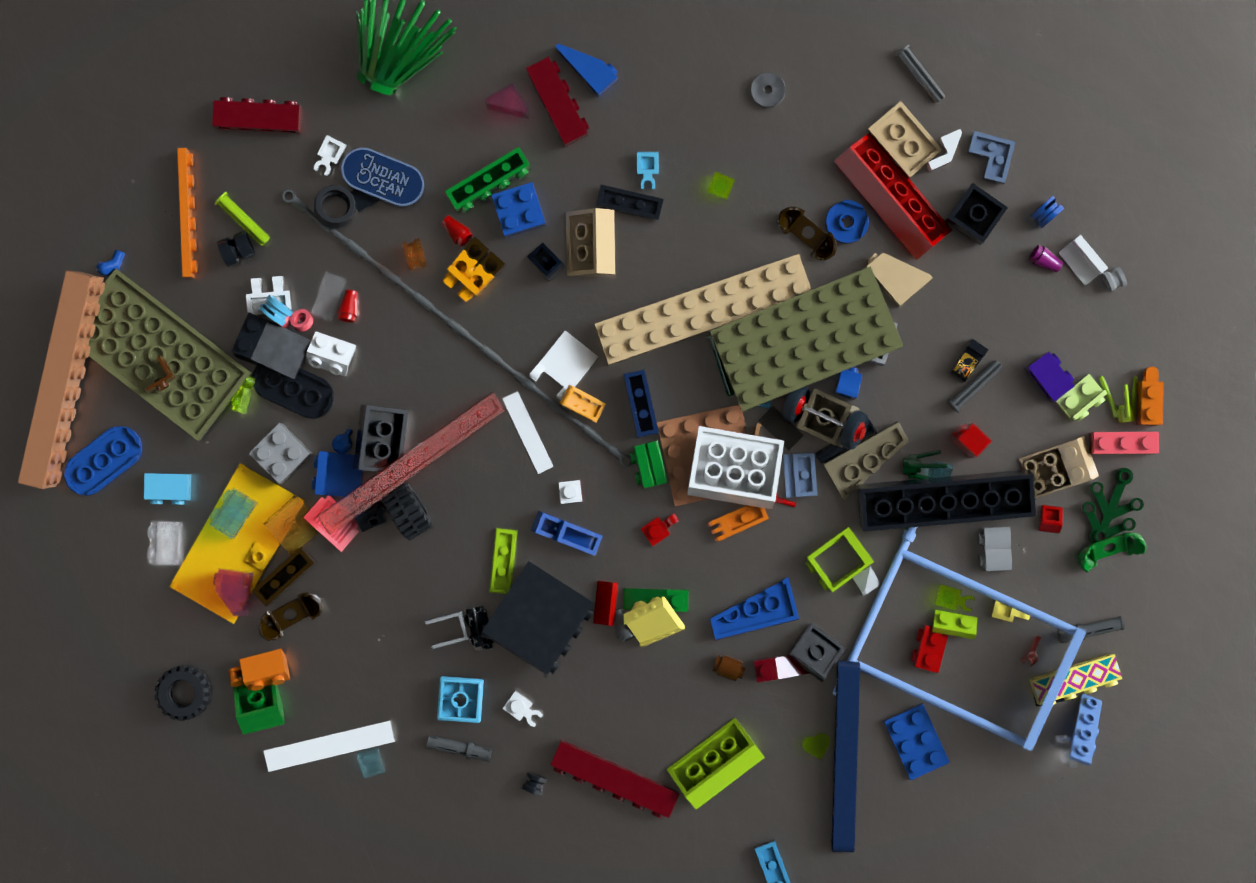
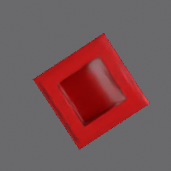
[1039,505,1063,533]

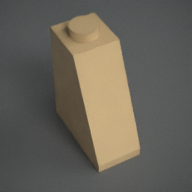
[865,253,933,307]

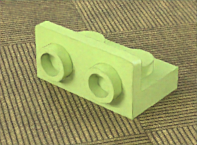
[1055,374,1107,421]

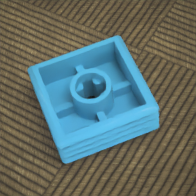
[437,676,484,723]

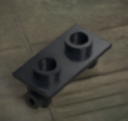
[465,606,494,651]

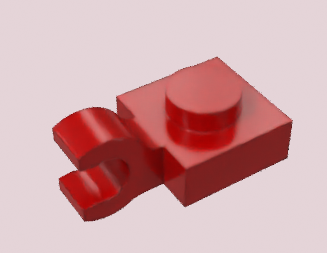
[641,513,679,546]

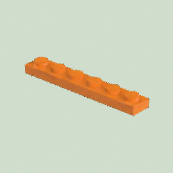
[177,148,198,279]

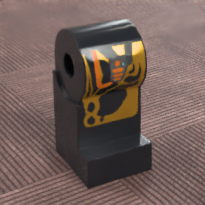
[950,339,989,382]

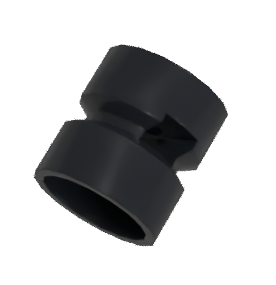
[217,230,256,267]

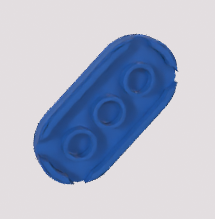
[64,426,142,495]

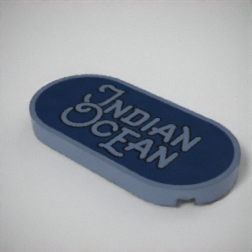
[341,148,424,207]

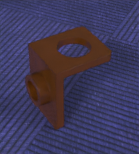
[145,356,176,393]

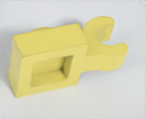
[991,600,1030,622]

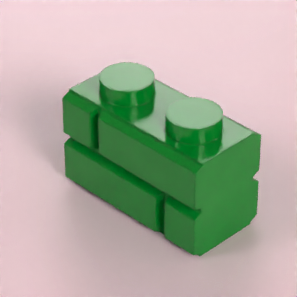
[630,441,668,489]

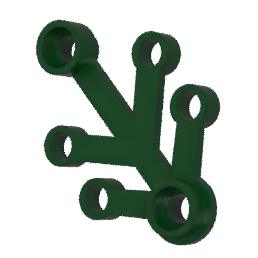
[1082,468,1144,543]

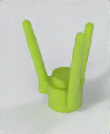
[1100,376,1137,423]

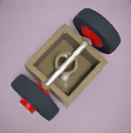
[782,387,869,450]

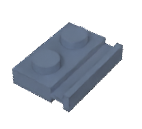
[783,452,817,498]

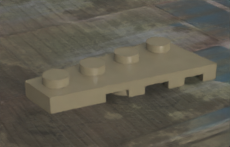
[823,421,909,502]

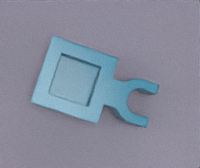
[637,152,659,189]

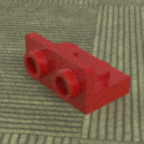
[911,625,948,673]

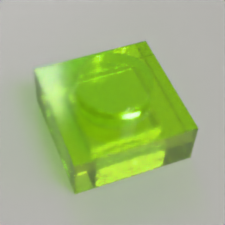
[707,171,735,200]

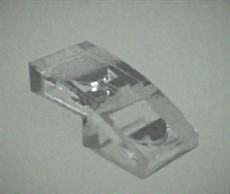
[311,272,346,322]

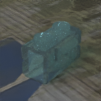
[210,488,258,539]

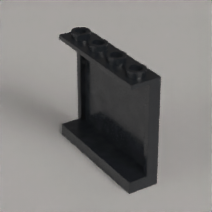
[481,561,594,678]

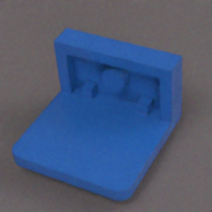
[312,451,363,498]

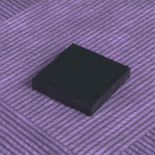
[787,622,846,682]

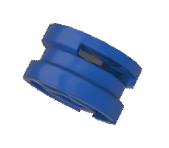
[1030,196,1064,228]

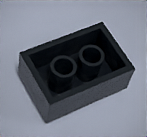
[353,405,408,475]

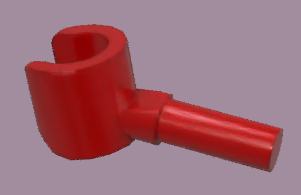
[774,493,796,508]

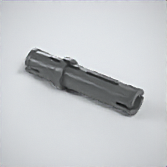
[1058,616,1124,643]
[426,734,492,762]

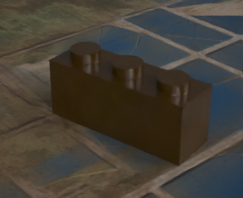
[251,547,317,607]

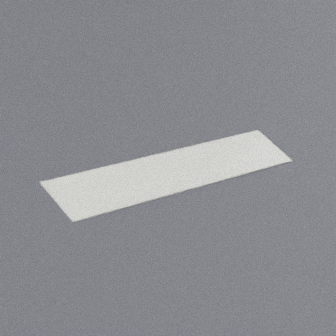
[502,391,554,474]

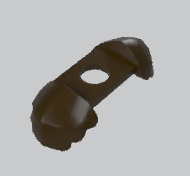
[777,206,837,261]
[258,592,322,641]

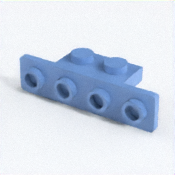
[1069,694,1102,766]

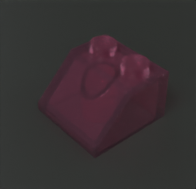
[213,569,254,616]

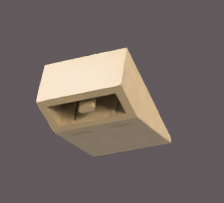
[1019,436,1099,498]

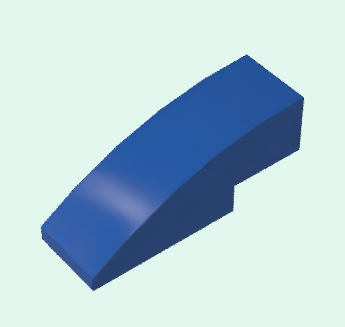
[530,511,603,556]

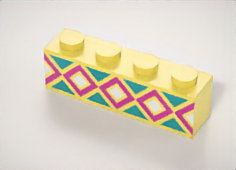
[1029,653,1122,705]

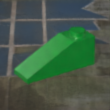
[623,588,689,612]

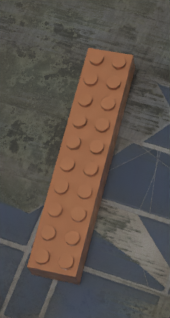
[18,271,105,489]

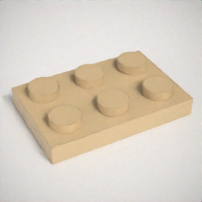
[868,101,943,178]

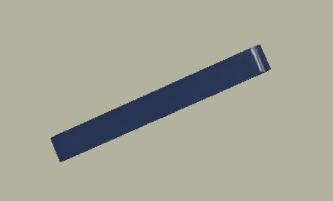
[831,661,860,853]

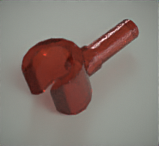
[1022,636,1041,667]

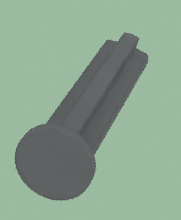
[895,44,945,103]
[947,360,1002,413]

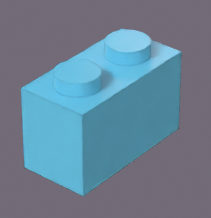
[144,473,191,504]

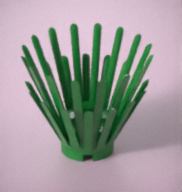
[356,0,457,95]

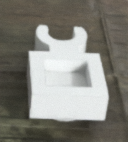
[314,135,347,176]
[503,690,543,727]

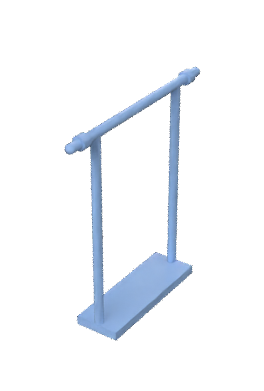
[833,527,1086,751]

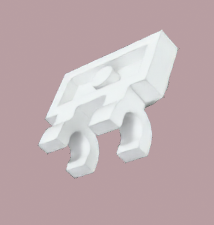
[246,276,292,315]

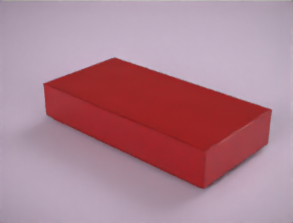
[593,581,618,626]

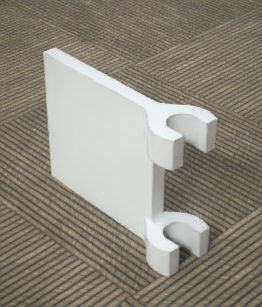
[529,331,598,401]

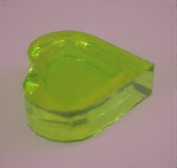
[802,733,830,760]

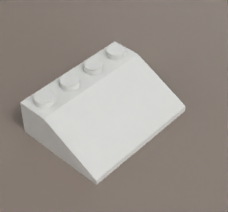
[687,426,784,509]

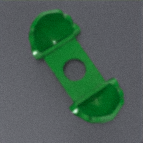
[1077,532,1147,572]

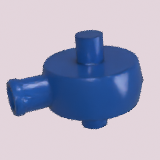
[332,428,353,454]

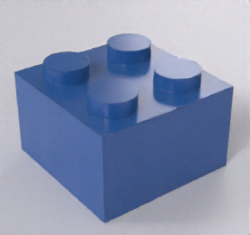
[492,182,546,238]

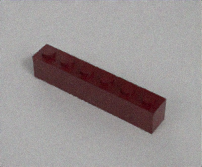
[550,739,680,819]

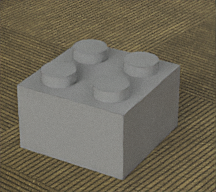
[249,423,313,484]

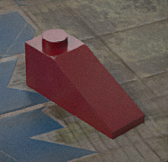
[753,654,810,682]

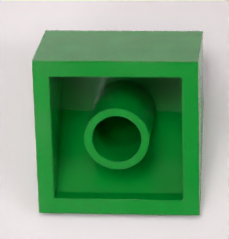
[233,684,285,735]

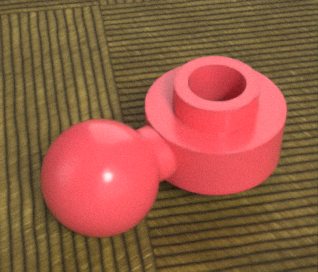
[274,309,313,332]

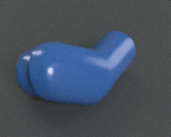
[96,250,125,276]

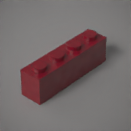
[526,57,590,147]
[212,97,302,134]

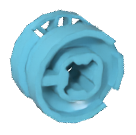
[259,295,293,326]

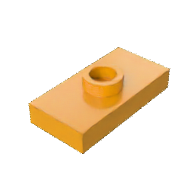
[559,385,606,423]

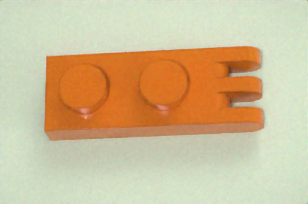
[707,505,769,542]

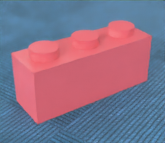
[1089,432,1159,454]

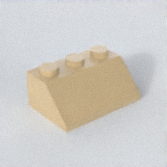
[566,208,615,276]

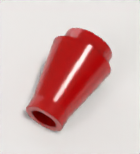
[441,215,473,246]
[337,289,358,323]

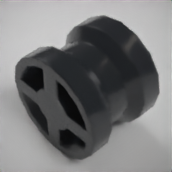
[522,772,547,796]

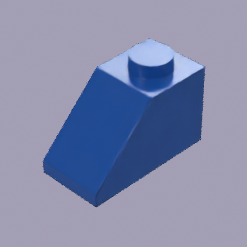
[833,367,863,400]

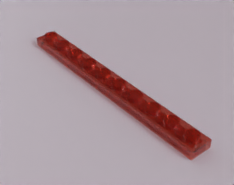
[317,393,505,534]

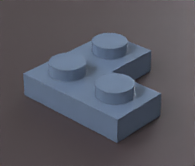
[968,131,1016,184]

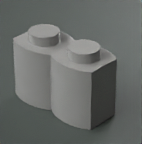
[978,527,1012,571]

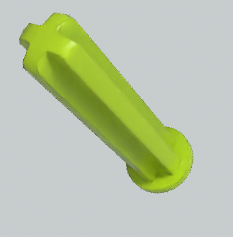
[214,192,270,246]

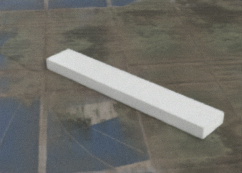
[264,720,395,772]

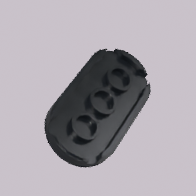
[252,366,334,419]

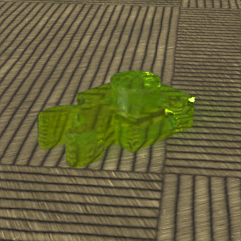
[231,377,255,414]
[934,584,975,612]

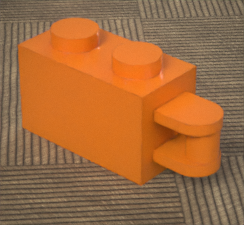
[1136,366,1164,426]
[228,649,290,691]

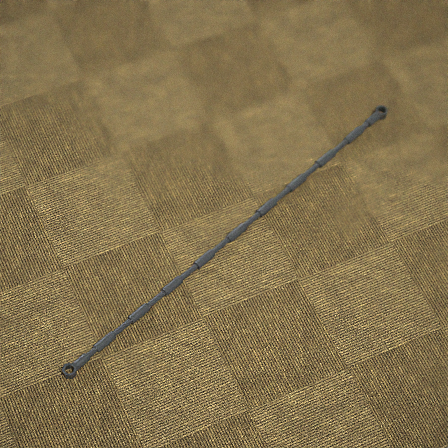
[282,190,632,467]

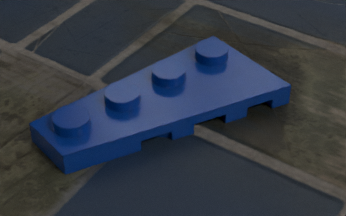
[710,578,799,641]

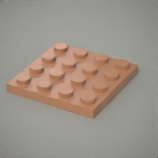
[657,404,747,506]

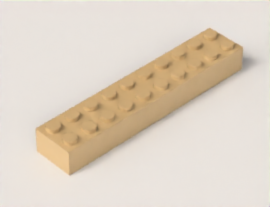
[595,254,811,366]

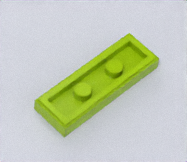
[489,528,518,594]

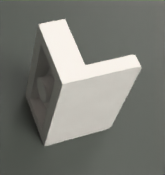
[1058,235,1108,285]

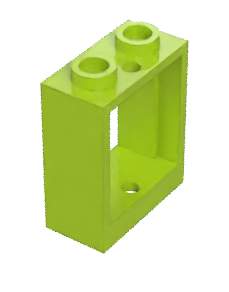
[805,527,874,592]

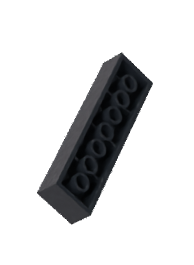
[858,469,1036,532]

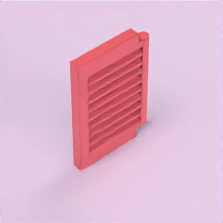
[303,495,359,552]

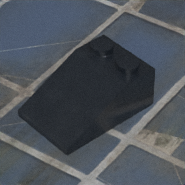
[231,312,311,380]

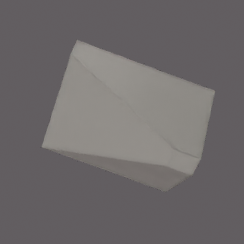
[853,566,881,596]

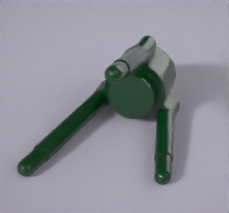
[903,450,948,479]

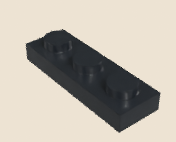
[596,184,664,221]

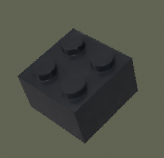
[945,183,1008,245]

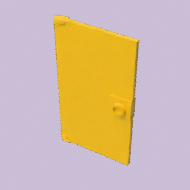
[169,463,305,624]

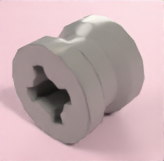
[1102,266,1127,292]

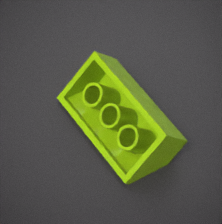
[666,718,765,810]

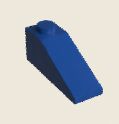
[555,43,618,97]

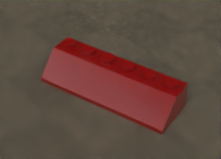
[834,132,952,260]

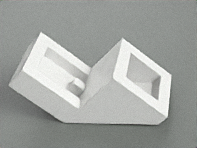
[926,129,962,172]

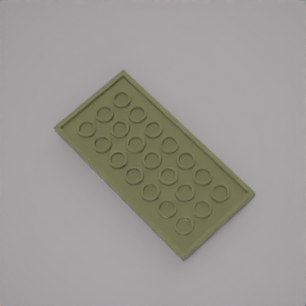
[710,266,904,412]
[89,268,252,441]

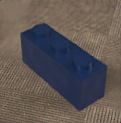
[624,369,659,438]

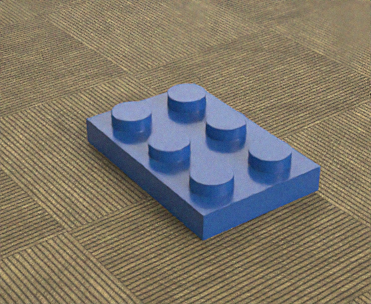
[883,703,950,780]

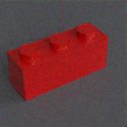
[950,423,992,458]

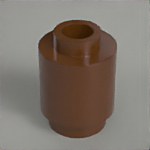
[713,655,746,682]

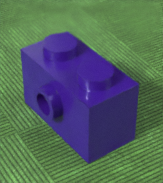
[1025,352,1075,402]

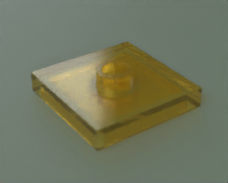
[263,495,318,555]

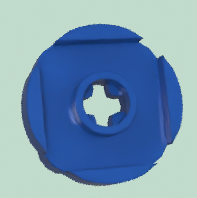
[826,200,869,244]

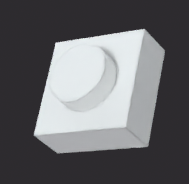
[559,480,582,504]

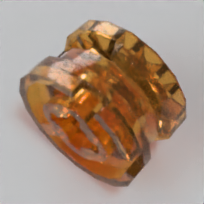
[403,238,427,271]

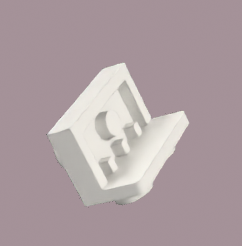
[305,331,356,376]

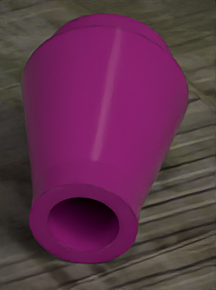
[1029,245,1063,273]

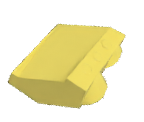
[624,597,685,647]

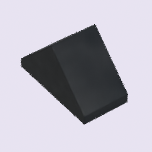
[527,242,565,281]

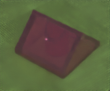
[485,83,530,119]

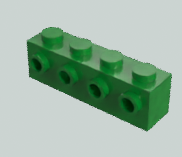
[445,147,531,213]

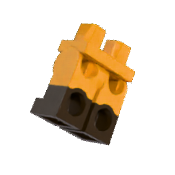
[443,236,507,302]

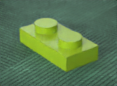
[932,610,978,640]

